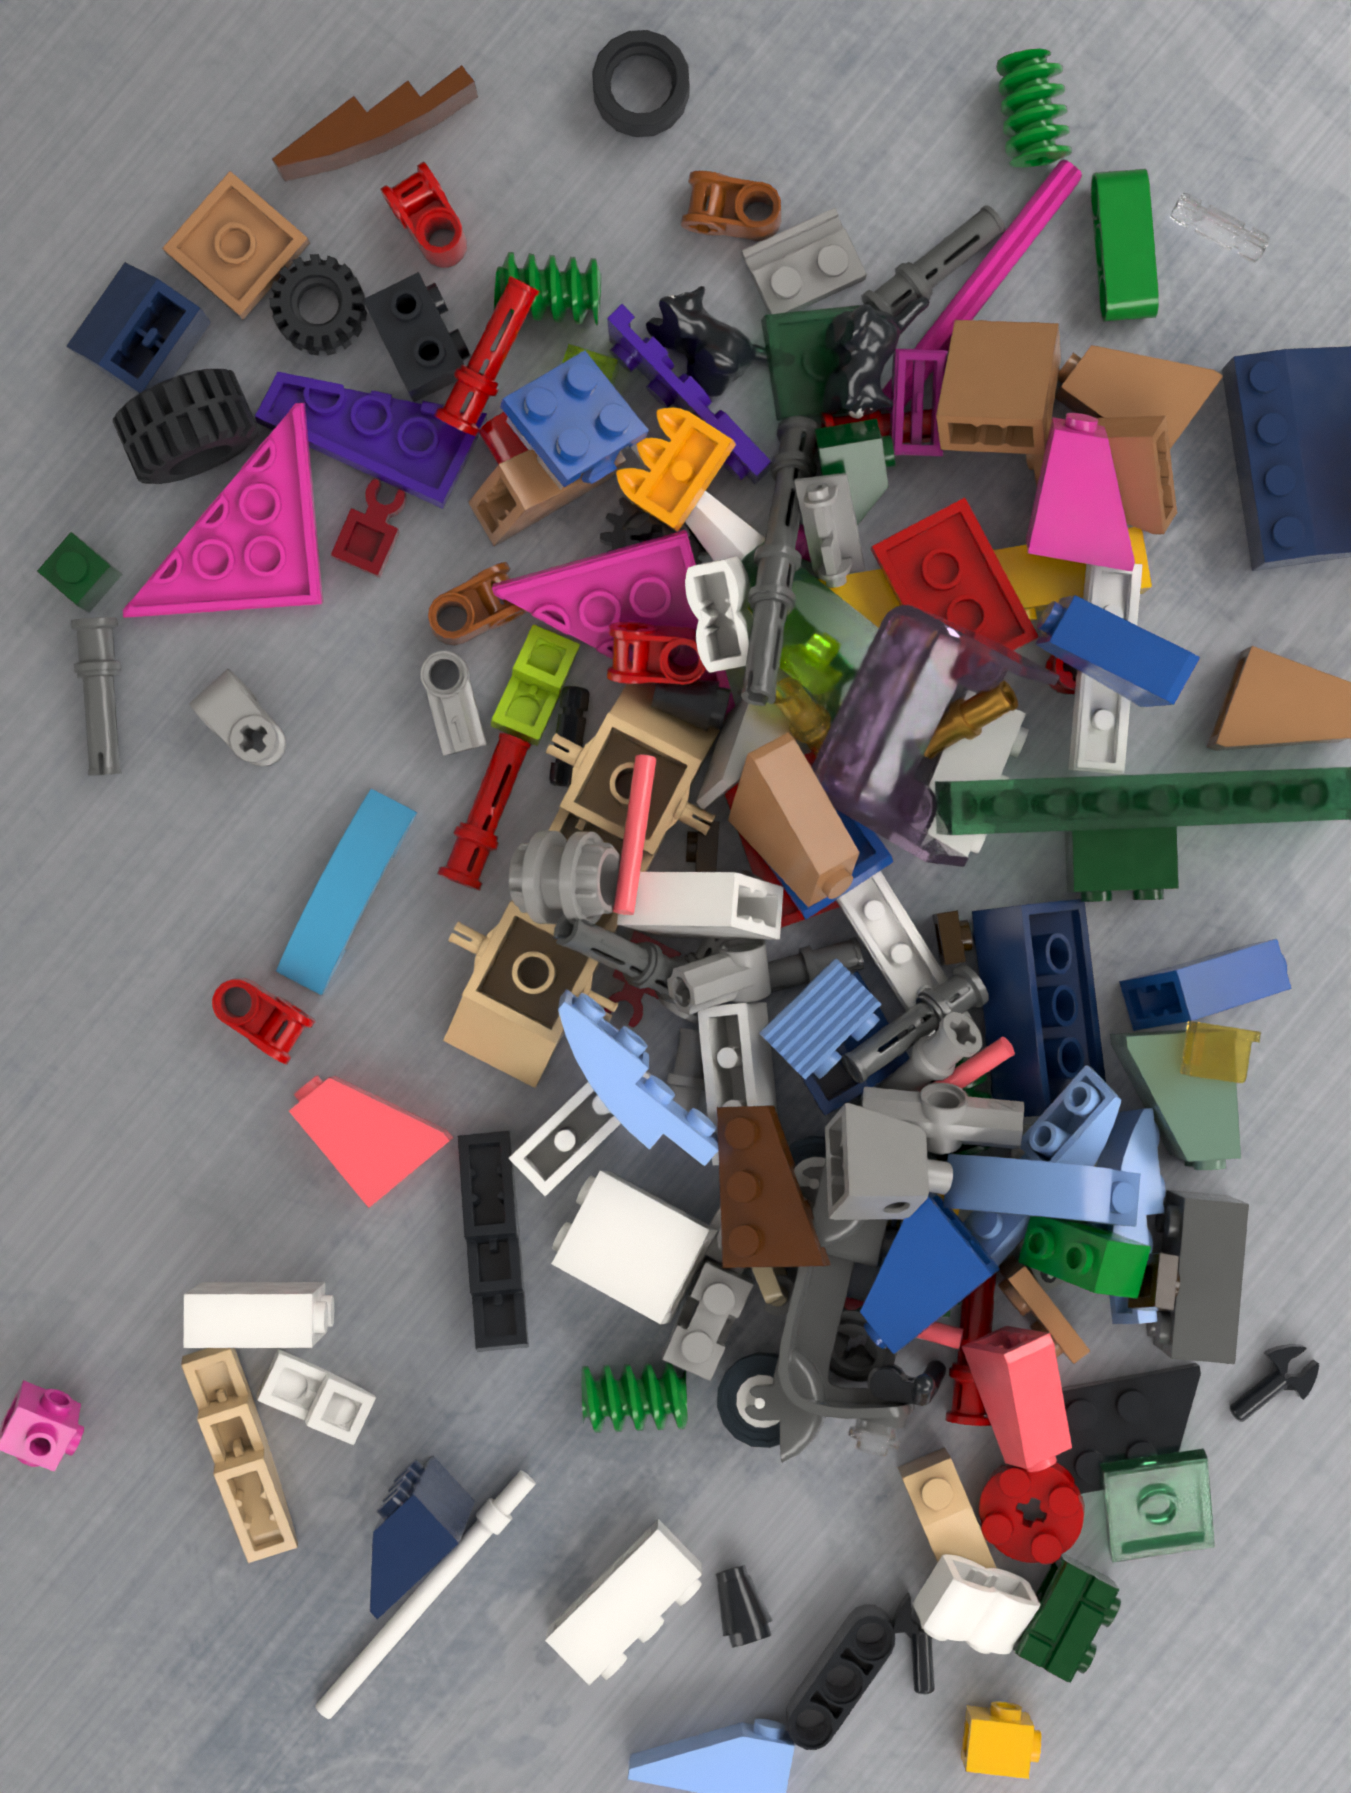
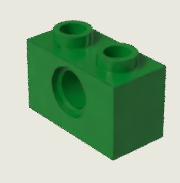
[1018,1216,1151,1299]

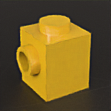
[961,1701,1041,1779]

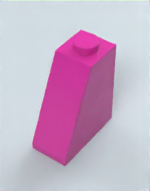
[1026,413,1135,572]

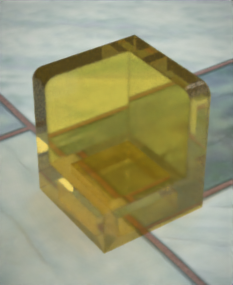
[1180,1021,1261,1083]

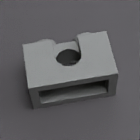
[662,1257,754,1381]

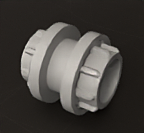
[509,830,620,924]

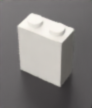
[617,872,784,940]
[551,1171,718,1324]
[183,1282,334,1348]

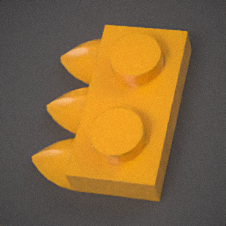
[616,407,736,532]

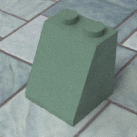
[1110,1028,1241,1170]

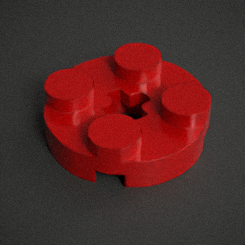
[979,1462,1085,1564]

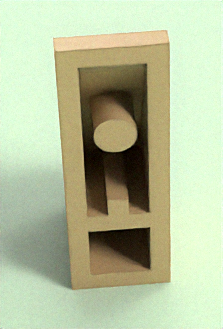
[897,1447,996,1568]

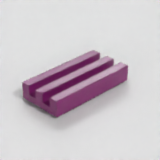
[889,349,948,456]

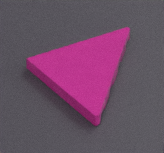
[123,402,323,618]
[492,530,736,720]

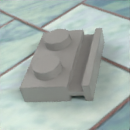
[742,208,867,322]

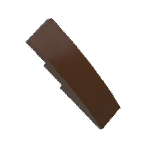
[272,65,478,181]

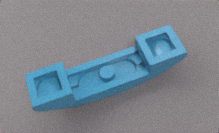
[276,789,417,995]

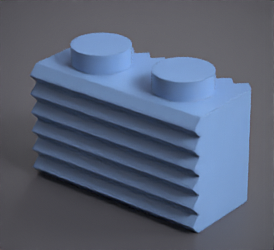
[759,958,881,1079]

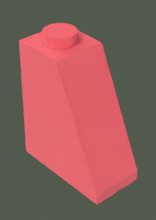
[289,1075,454,1208]
[962,1326,1072,1472]

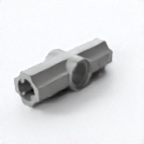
[862,1083,1024,1154]

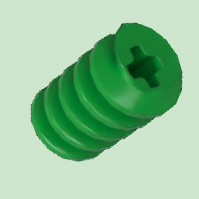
[996,48,1072,168]
[494,252,602,326]
[581,1362,688,1433]

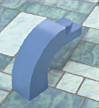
[943,1154,1141,1227]

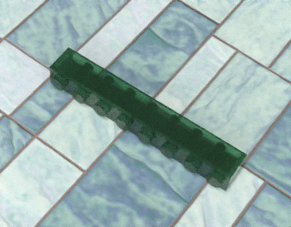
[935,767,1351,835]

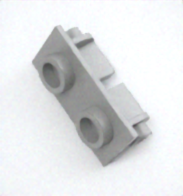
[794,473,866,588]

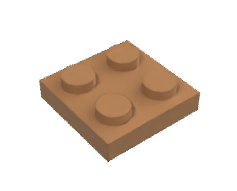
[162,171,310,320]
[997,1255,1090,1364]

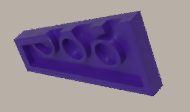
[607,304,771,485]
[255,371,487,509]

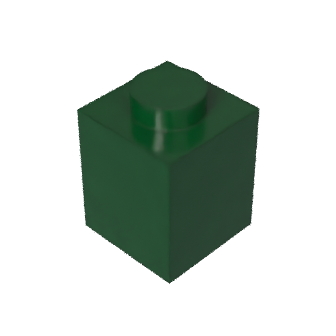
[37,532,123,613]

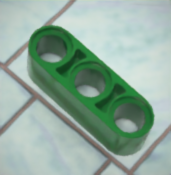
[1091,169,1159,322]

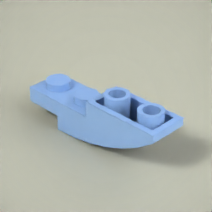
[558,989,718,1166]
[963,1065,1121,1266]
[1087,1108,1166,1324]

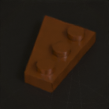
[717,1105,831,1268]

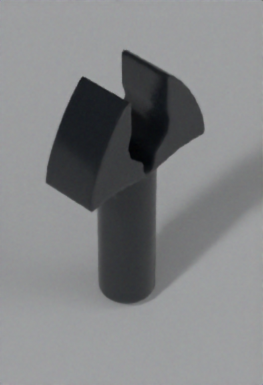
[1230,1344,1319,1422]
[892,1593,935,1695]

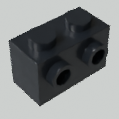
[363,272,471,402]

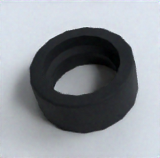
[592,30,690,137]

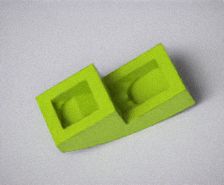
[491,624,580,746]

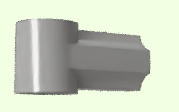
[420,651,487,756]
[667,939,771,1015]

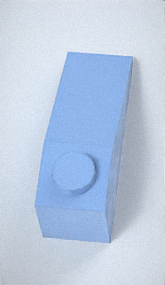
[628,1719,795,1793]

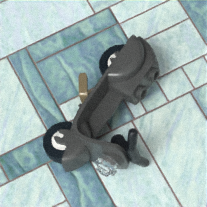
[717,1136,946,1463]

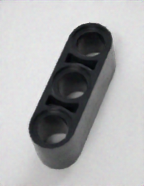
[786,1604,895,1750]

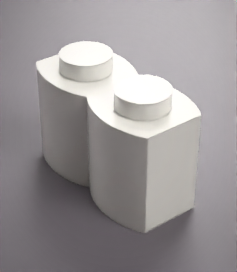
[685,556,753,673]
[912,1554,1041,1654]

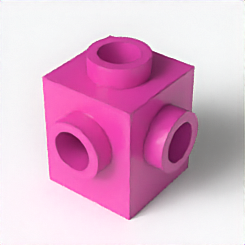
[0,1380,84,1472]

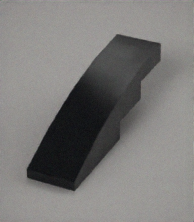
[458,1131,529,1352]

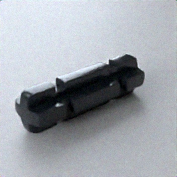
[549,686,590,788]

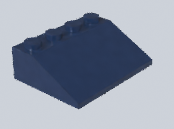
[1222,346,1351,572]

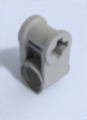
[189,669,286,767]

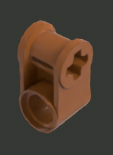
[680,170,782,241]
[428,562,528,646]

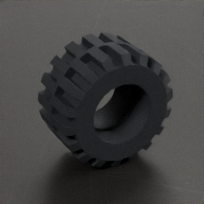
[112,369,259,484]

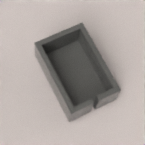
[1146,1190,1249,1364]

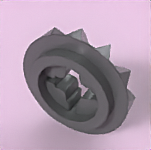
[830,1305,898,1382]

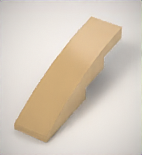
[181,1348,298,1563]

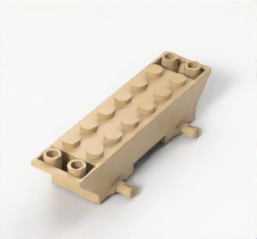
[443,682,725,1088]

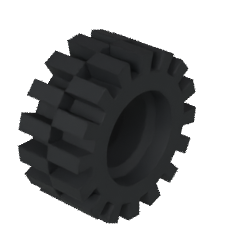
[269,254,367,356]

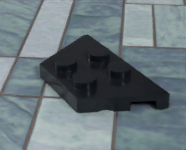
[1056,1363,1201,1494]

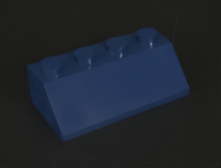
[972,899,1106,1117]
[370,1456,475,1619]

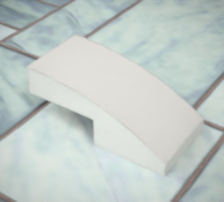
[256,1349,376,1445]

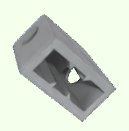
[825,1103,953,1220]

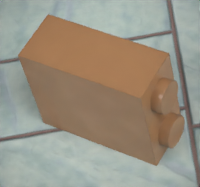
[936,320,1061,455]

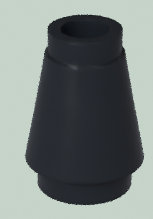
[651,680,731,732]
[715,1565,773,1648]

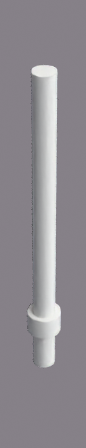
[315,1470,536,1719]

